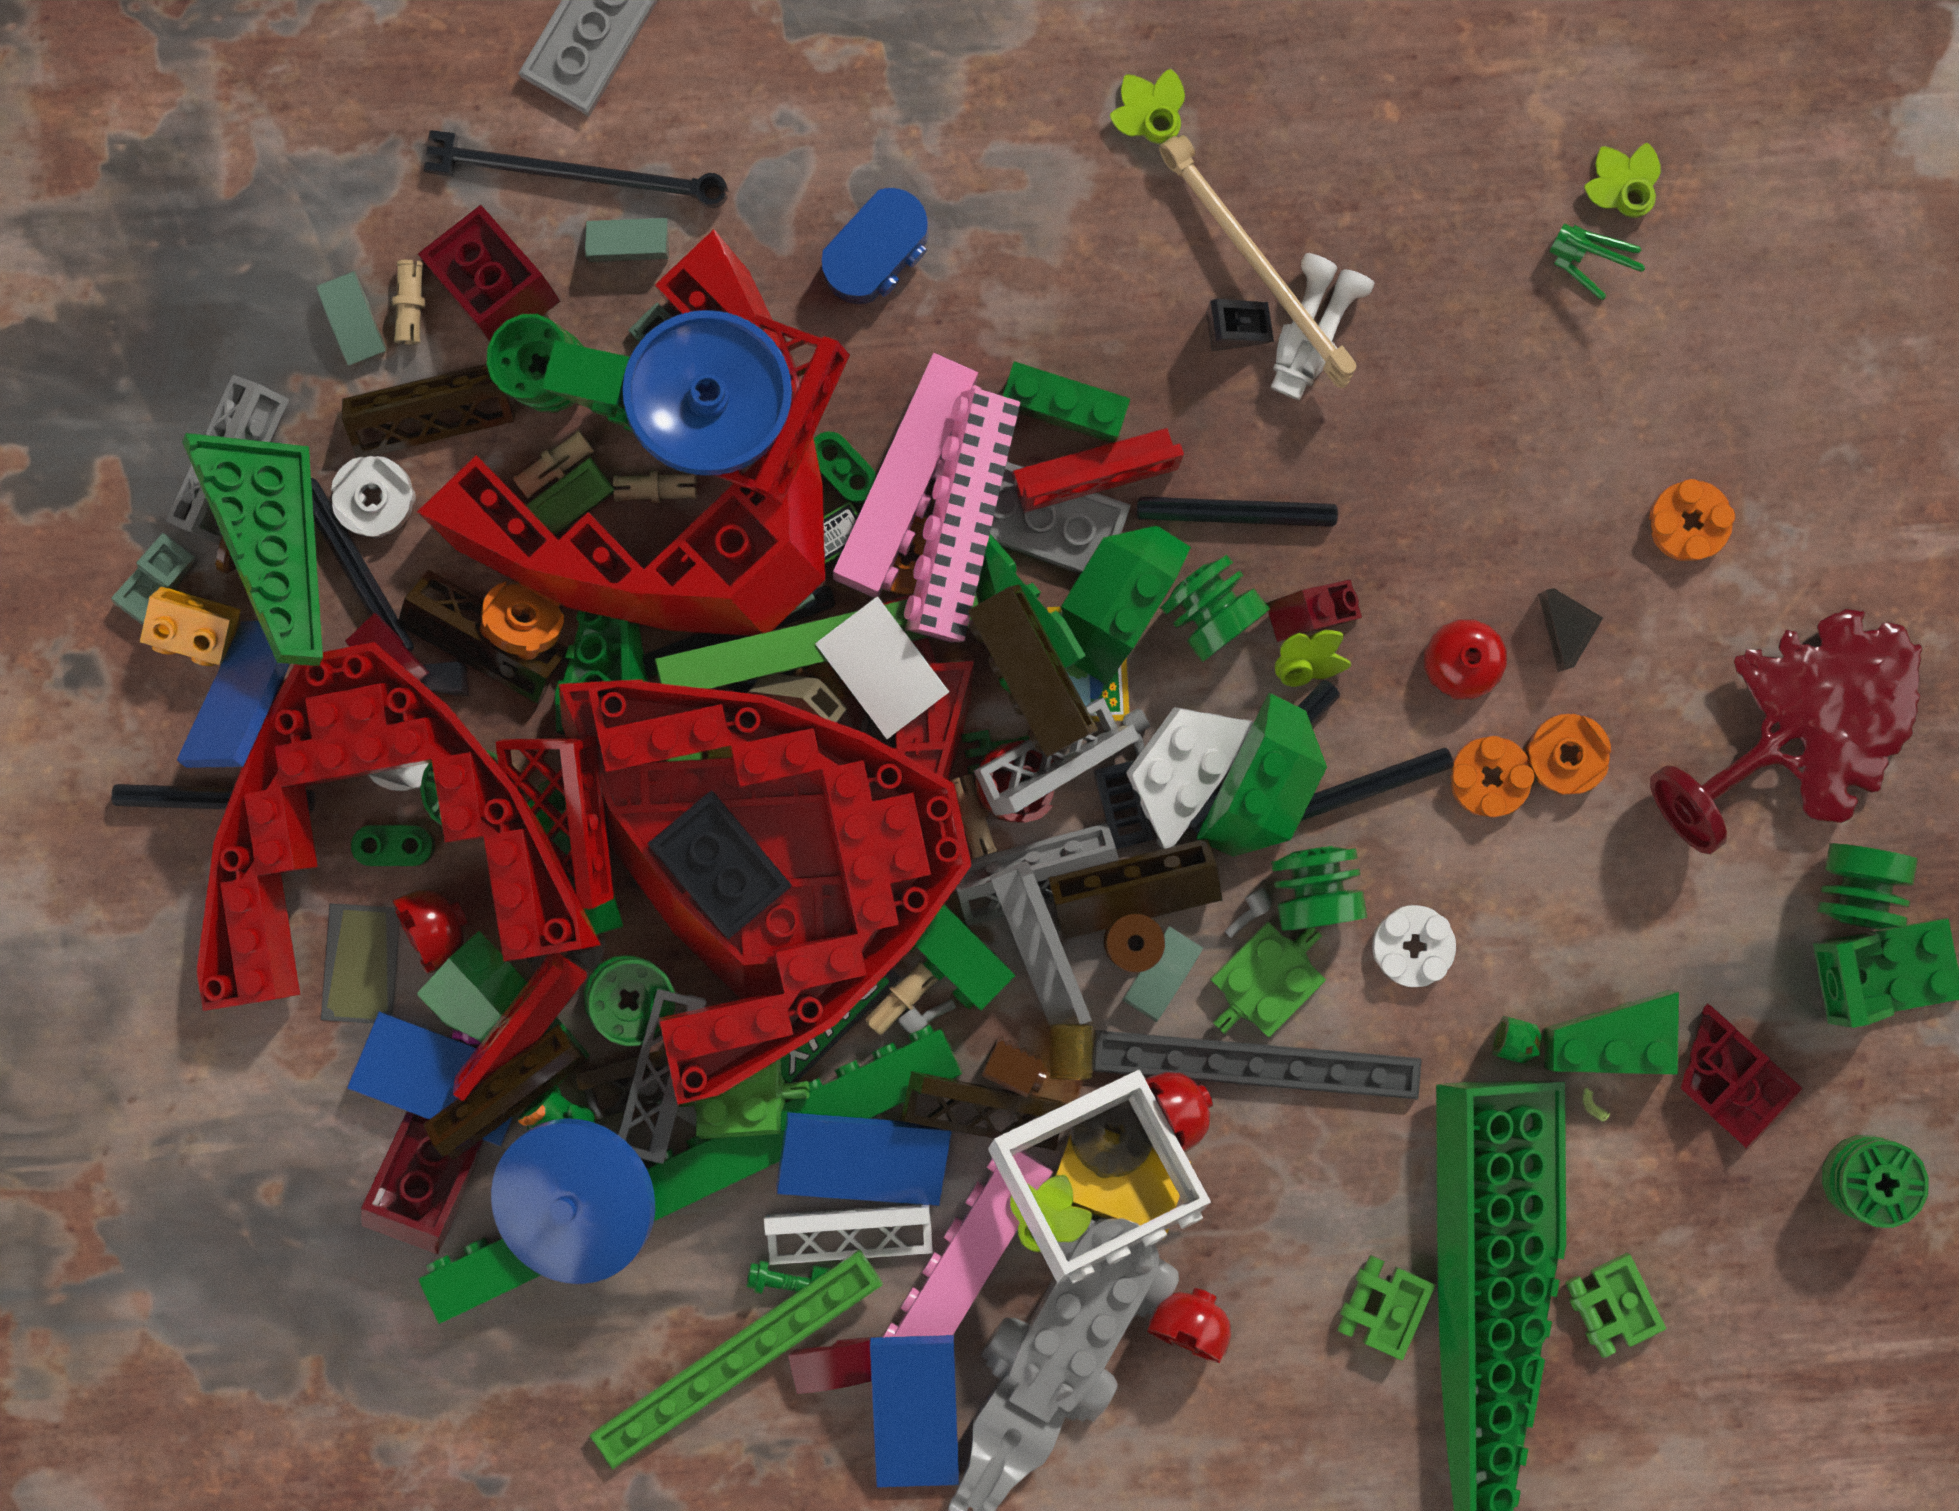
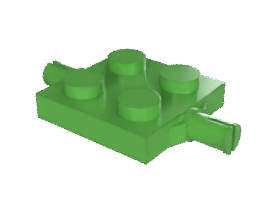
[1210,922,1326,1038]
[678,1058,810,1139]

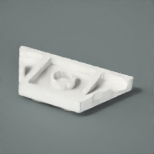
[1126,707,1254,849]

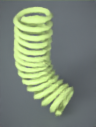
[1582,1088,1610,1122]

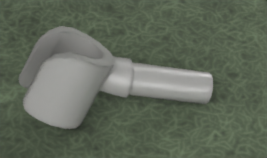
[1123,709,1151,757]
[1224,888,1271,938]
[897,999,956,1033]

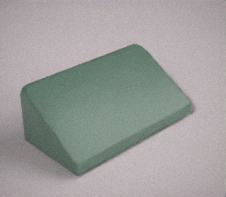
[585,218,669,262]

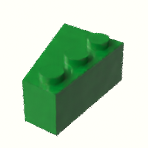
[541,341,633,433]
[1544,990,1679,1075]

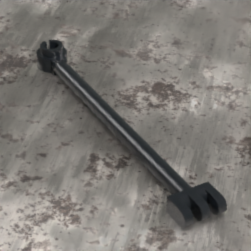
[423,130,729,208]

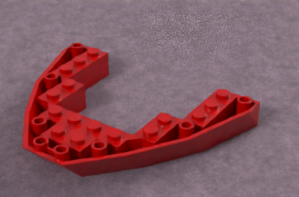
[417,229,825,636]
[196,642,601,1011]
[588,680,972,1105]

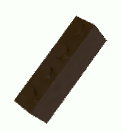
[967,585,1098,757]
[1048,838,1223,940]

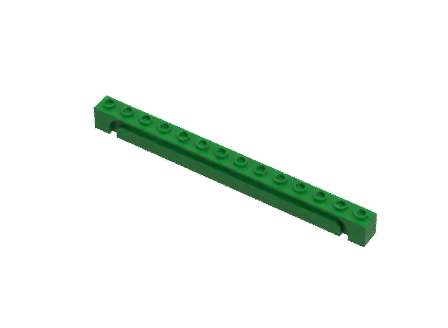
[418,1024,962,1324]

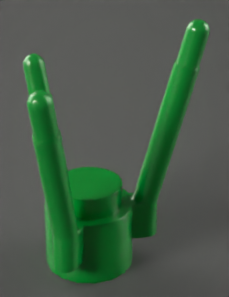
[1549,223,1645,300]

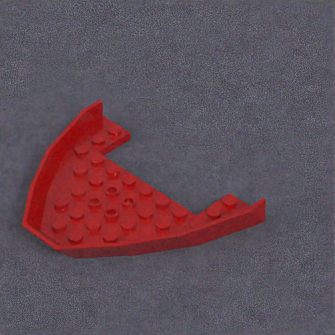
[559,661,974,999]

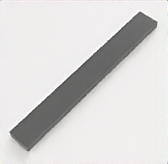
[1092,1030,1422,1099]

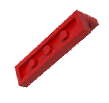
[1012,428,1184,513]
[453,953,587,1101]

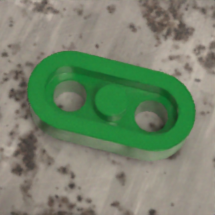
[814,431,877,503]
[350,825,435,866]

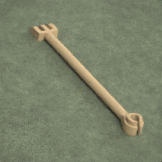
[1159,135,1356,388]

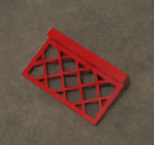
[714,315,850,504]
[496,735,614,909]

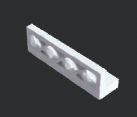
[764,1204,933,1265]

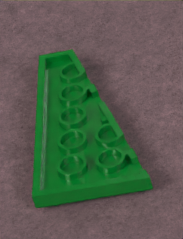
[182,433,323,666]

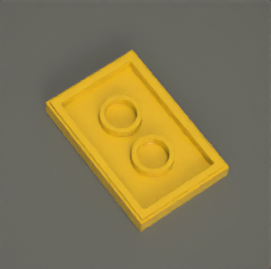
[1055,1121,1191,1240]

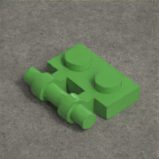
[1565,1253,1667,1358]
[1337,1255,1436,1361]

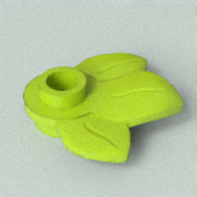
[1109,69,1185,144]
[1584,143,1661,218]
[1274,630,1351,687]
[1010,1175,1092,1252]

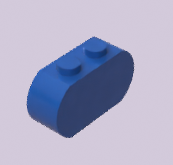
[822,188,928,304]

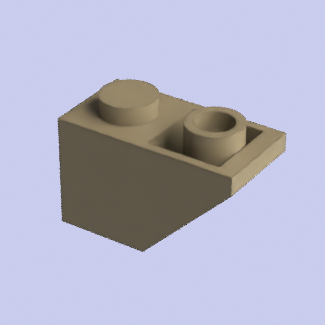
[747,674,848,722]

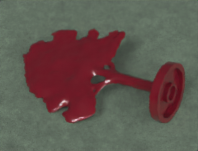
[1650,609,1923,855]

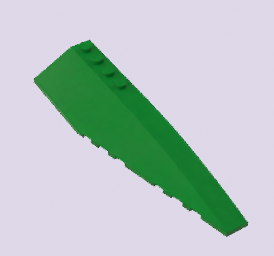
[1436,1081,1566,1511]

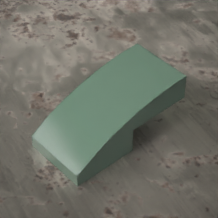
[316,271,387,366]
[111,533,196,625]
[1122,926,1203,1022]

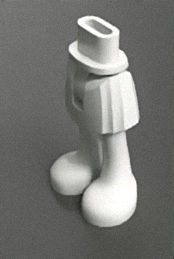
[1270,253,1375,400]

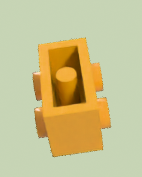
[140,586,241,666]

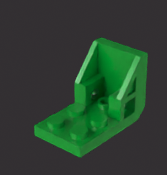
[1812,918,1959,1028]

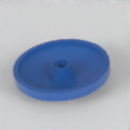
[623,310,792,476]
[491,1118,655,1284]

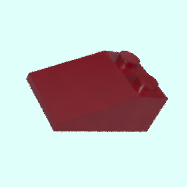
[418,205,561,342]
[361,1111,484,1255]

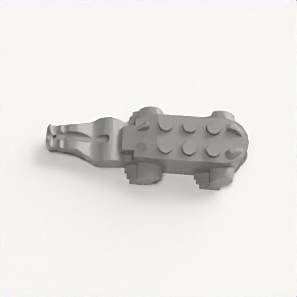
[948,1215,1179,1511]

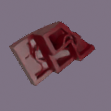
[1680,1003,1804,1150]

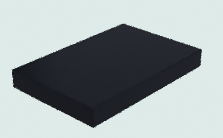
[647,790,792,939]

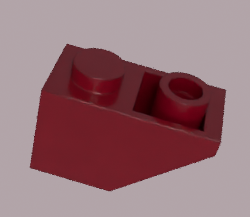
[1266,579,1362,642]

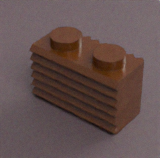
[982,1036,1049,1098]

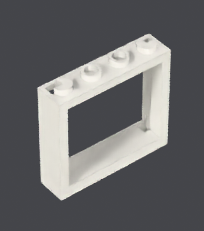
[988,1069,1211,1284]

